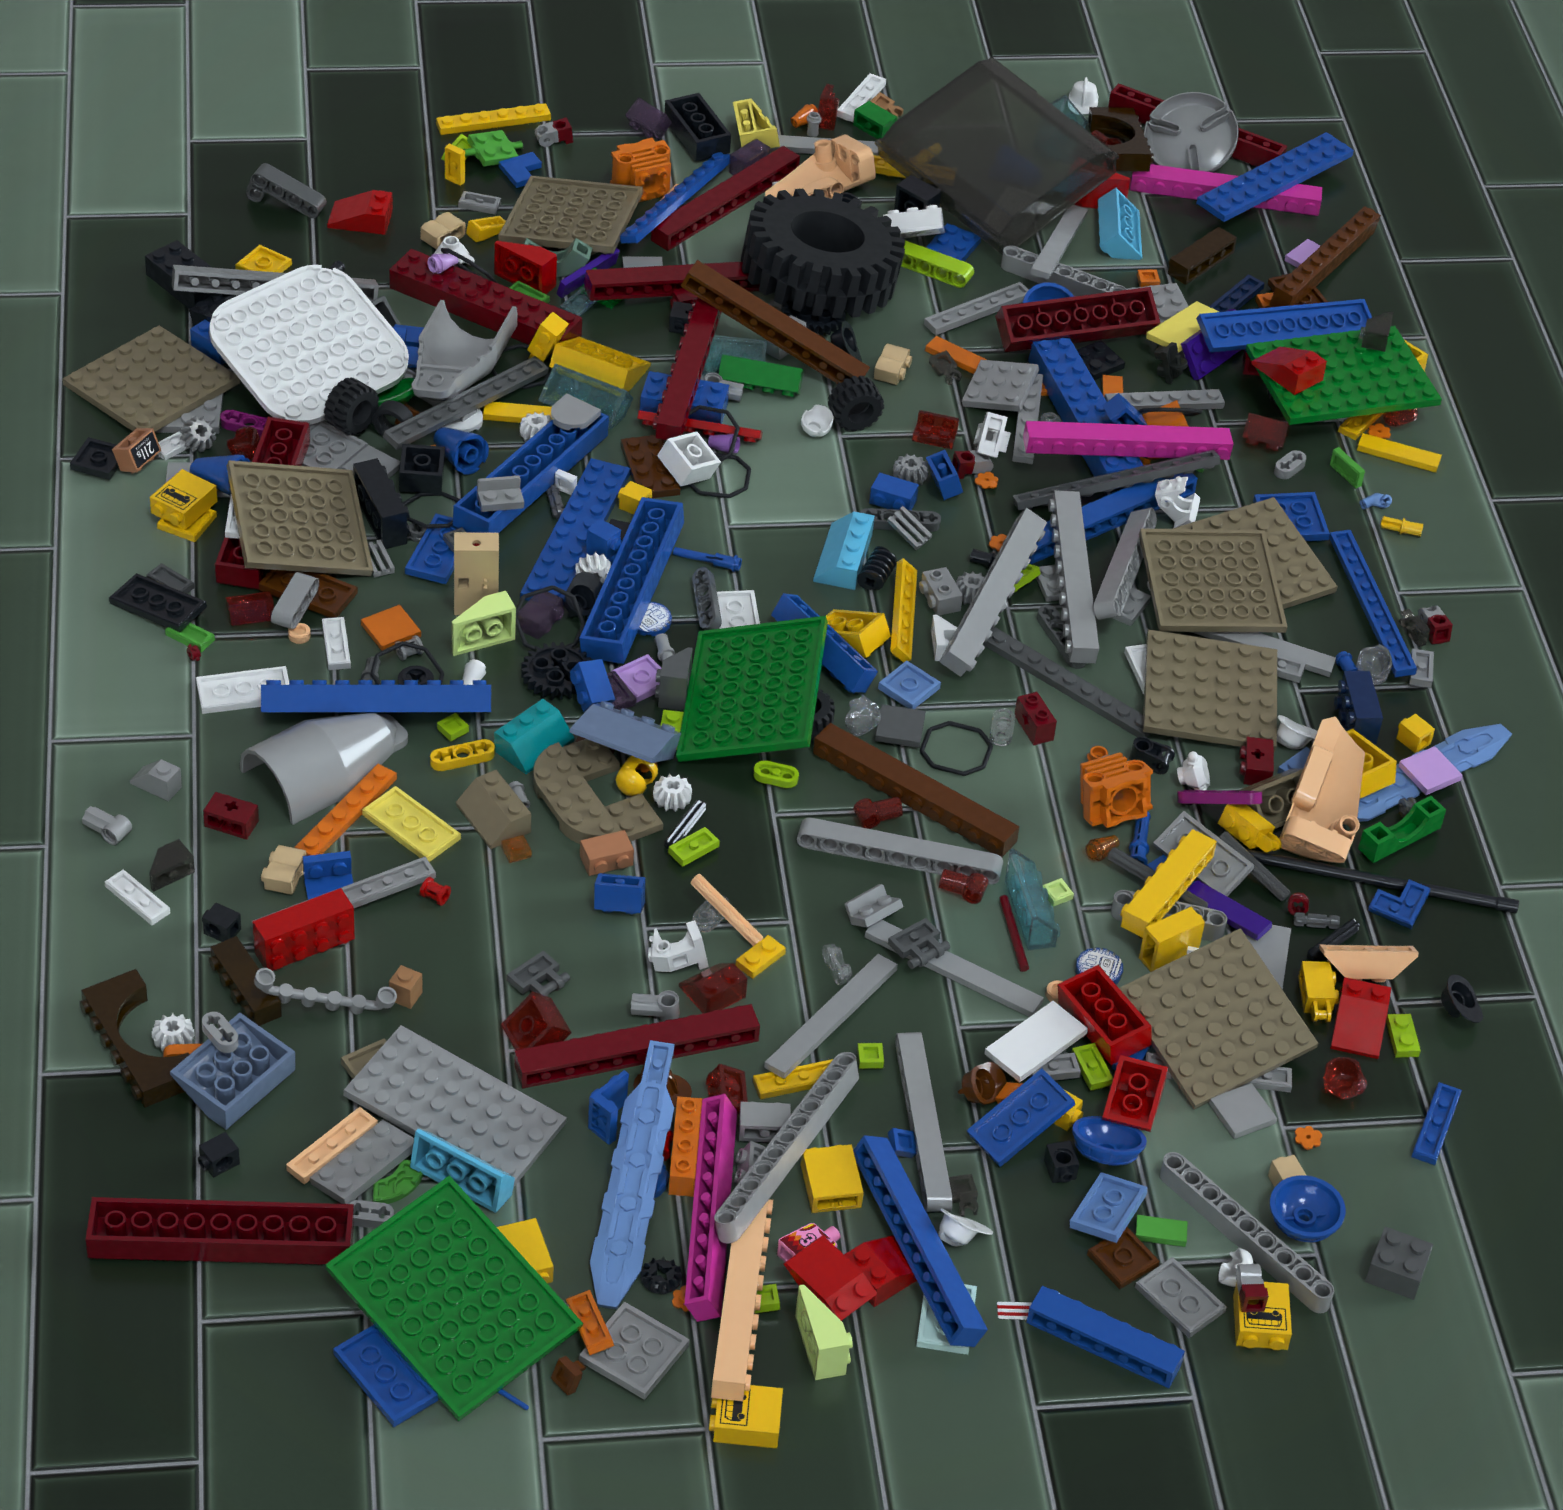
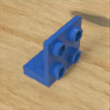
[302,851,353,900]
[588,1070,629,1145]

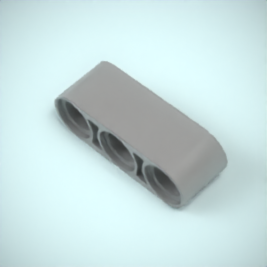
[271,572,319,630]

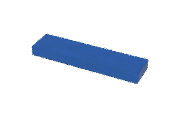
[1412,1082,1462,1165]

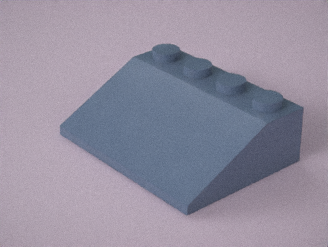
[569,701,681,763]
[170,1013,295,1130]

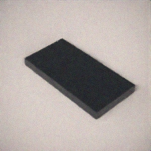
[109,573,207,632]

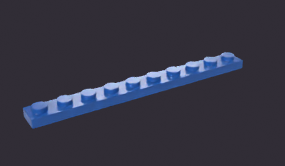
[620,152,732,243]
[1329,530,1417,677]

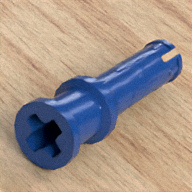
[1129,811,1151,866]

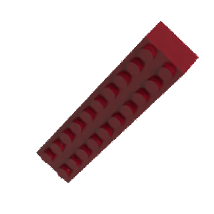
[389,249,582,354]
[215,417,310,589]
[86,1197,354,1264]

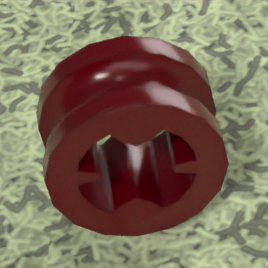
[1288,892,1309,915]

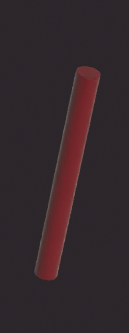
[999,895,1029,972]

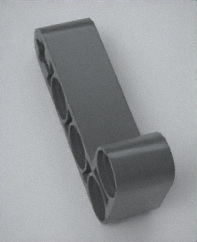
[246,163,327,218]

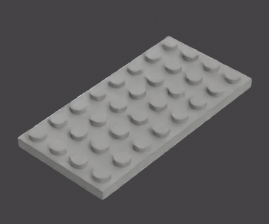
[343,1025,567,1188]

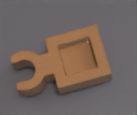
[871,92,904,118]

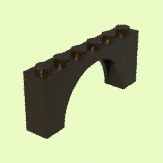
[1088,107,1154,172]
[79,969,190,1107]

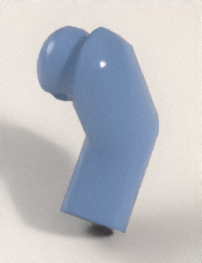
[1359,493,1392,509]

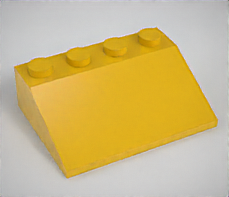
[549,337,651,395]

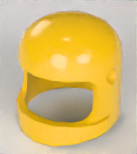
[615,756,658,797]

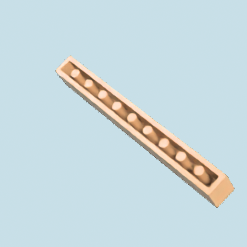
[711,1199,773,1401]

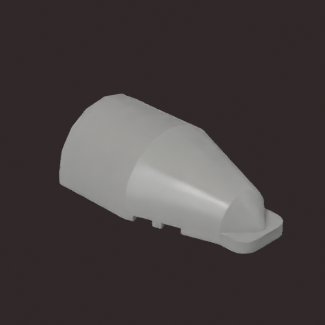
[412,300,518,401]
[240,712,408,825]

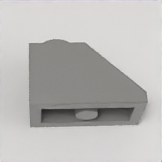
[130,759,182,802]

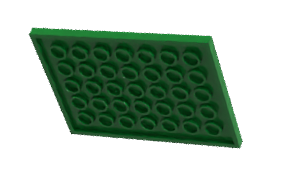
[1245,326,1442,425]
[676,616,828,762]
[325,1175,583,1421]

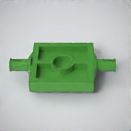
[463,130,523,167]

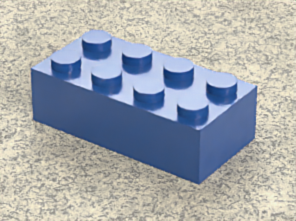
[640,371,729,424]

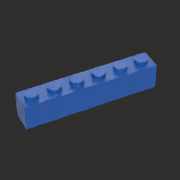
[771,593,878,693]
[1026,1286,1185,1389]

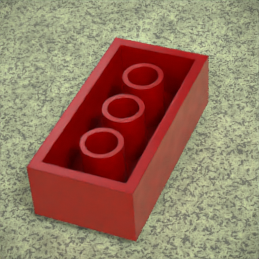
[253,888,355,971]
[1057,965,1152,1065]

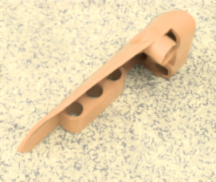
[765,134,876,199]
[1279,717,1365,863]

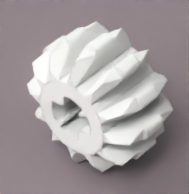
[520,412,552,442]
[575,552,611,583]
[653,773,692,812]
[152,1013,195,1052]

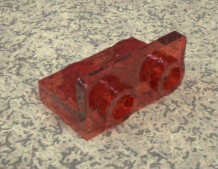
[818,84,839,131]
[912,410,959,449]
[226,592,274,626]
[706,1064,748,1114]

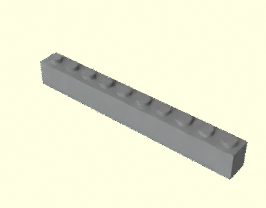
[172,265,379,301]
[1048,490,1099,664]
[939,508,1047,677]

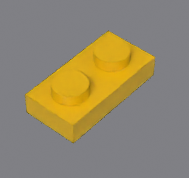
[445,143,465,186]
[735,935,786,979]

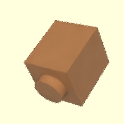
[389,965,423,1009]

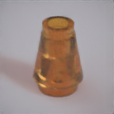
[1085,835,1120,861]

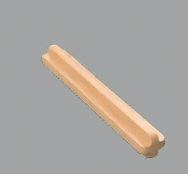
[691,874,763,946]

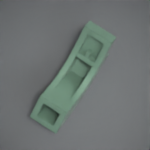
[522,238,593,277]

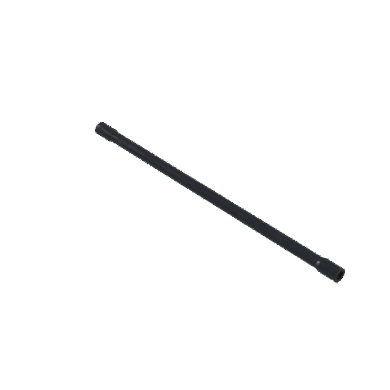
[1246,849,1519,914]

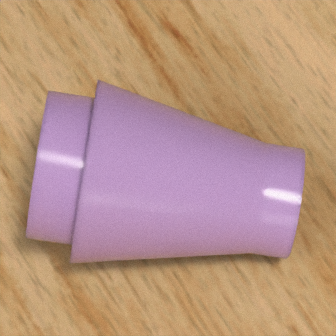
[427,254,458,274]

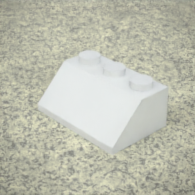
[883,205,945,238]

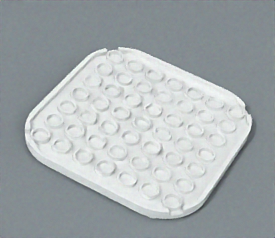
[209,265,409,425]

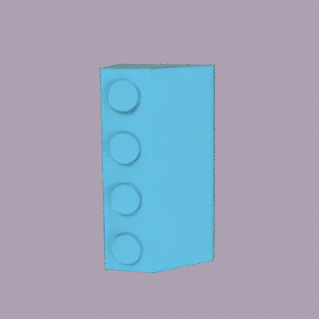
[1097,188,1142,260]
[813,512,875,590]
[410,1128,515,1213]

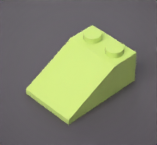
[452,591,516,656]
[795,1285,853,1380]

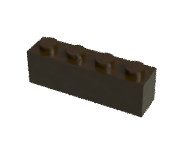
[1168,227,1237,285]
[209,936,282,1026]

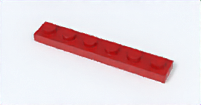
[637,410,763,443]

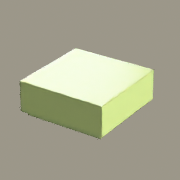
[1041,878,1074,907]

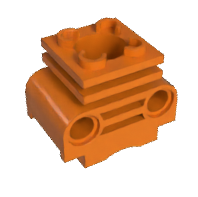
[610,138,671,202]
[1080,752,1153,828]

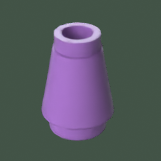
[708,434,740,453]

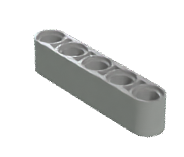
[1111,890,1227,941]

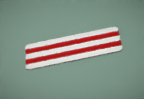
[997,1302,1032,1320]

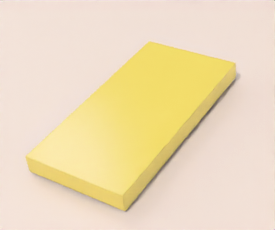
[1146,301,1219,353]
[362,786,461,862]

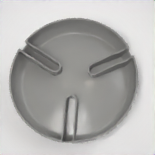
[1144,92,1238,172]

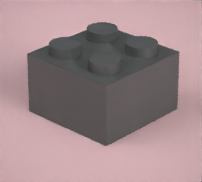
[1365,1227,1434,1300]

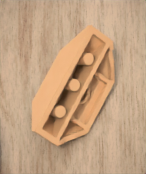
[1319,944,1418,982]

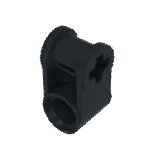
[1129,737,1175,775]

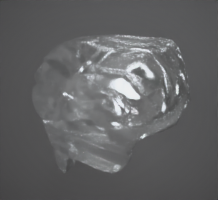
[1356,645,1392,685]
[845,694,881,736]

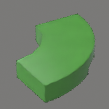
[373,1160,424,1204]

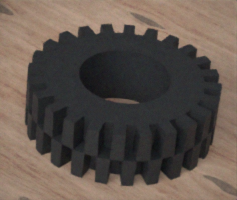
[740,189,905,318]

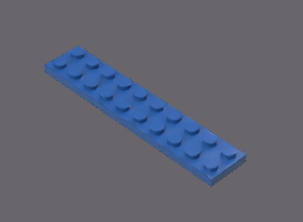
[1196,132,1354,222]
[1196,299,1377,352]
[520,458,631,609]

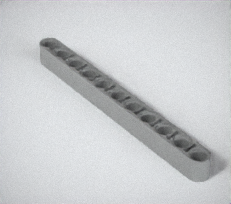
[714,1052,859,1243]

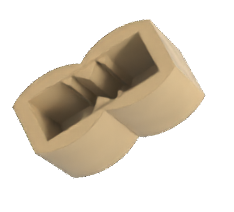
[421,212,466,249]
[874,343,912,385]
[261,845,307,895]

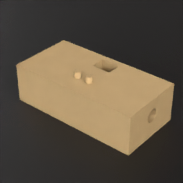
[454,532,499,615]

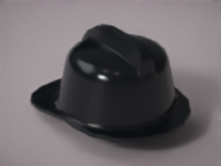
[830,321,862,362]
[564,572,603,618]
[1441,975,1483,1023]

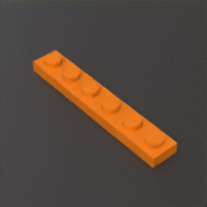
[295,764,397,856]

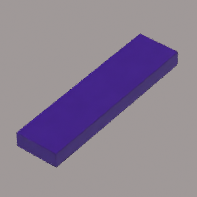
[557,248,620,298]
[1187,880,1272,941]

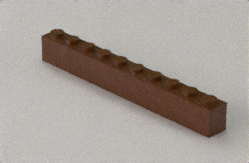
[1269,206,1381,307]
[681,260,870,384]
[813,723,1020,858]

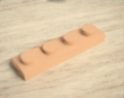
[286,1107,378,1185]

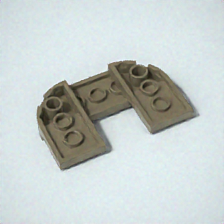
[533,739,663,844]

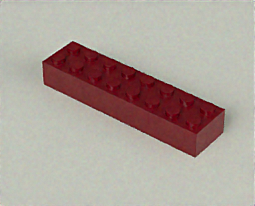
[995,287,1161,352]

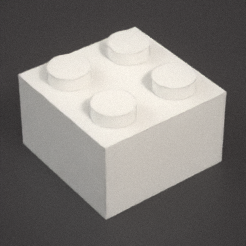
[657,432,721,486]

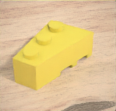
[733,98,780,153]

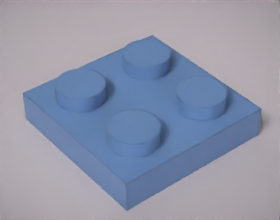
[878,661,941,709]

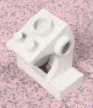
[973,412,1011,458]
[1155,476,1200,528]
[648,920,709,972]

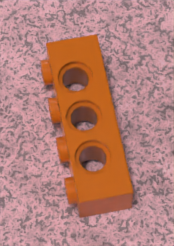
[668,1096,702,1197]

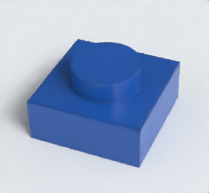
[888,1128,917,1158]

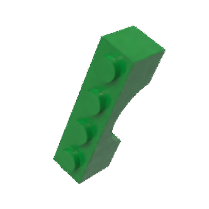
[1358,796,1446,863]

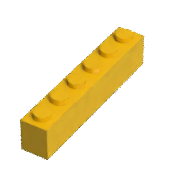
[1120,829,1217,938]

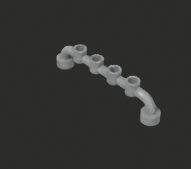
[254,968,397,1015]

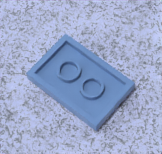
[1070,1172,1147,1243]

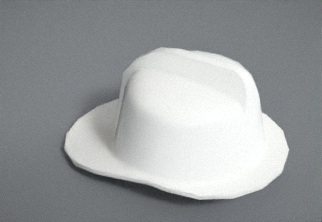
[1068,77,1099,115]
[1277,715,1317,749]
[938,1209,993,1246]

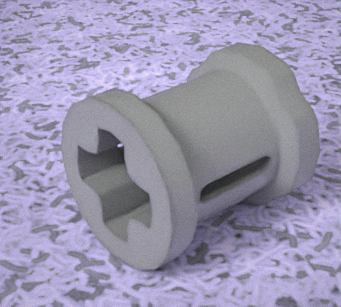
[395,635,424,661]

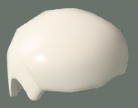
[801,405,834,437]
[1218,1248,1253,1287]

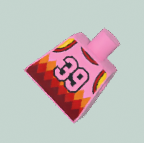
[777,1223,841,1262]

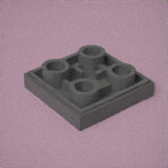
[875,704,926,748]

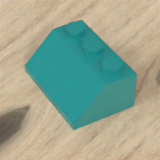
[494,699,575,774]

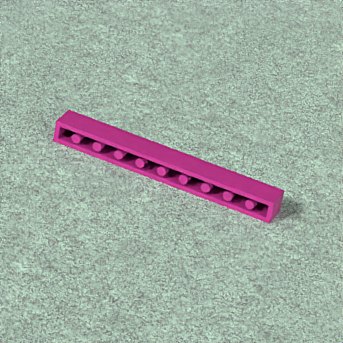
[1130,164,1322,216]
[1023,421,1234,460]
[684,1094,737,1322]

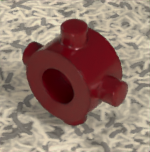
[187,644,201,661]

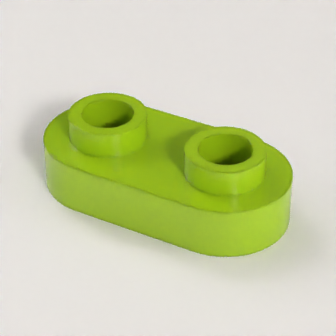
[754,760,799,788]

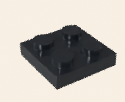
[1077,340,1125,380]
[70,437,119,480]

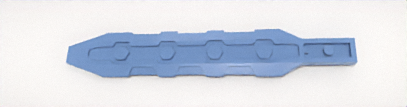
[1342,724,1512,825]
[590,1040,674,1310]

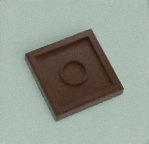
[1087,1227,1160,1289]

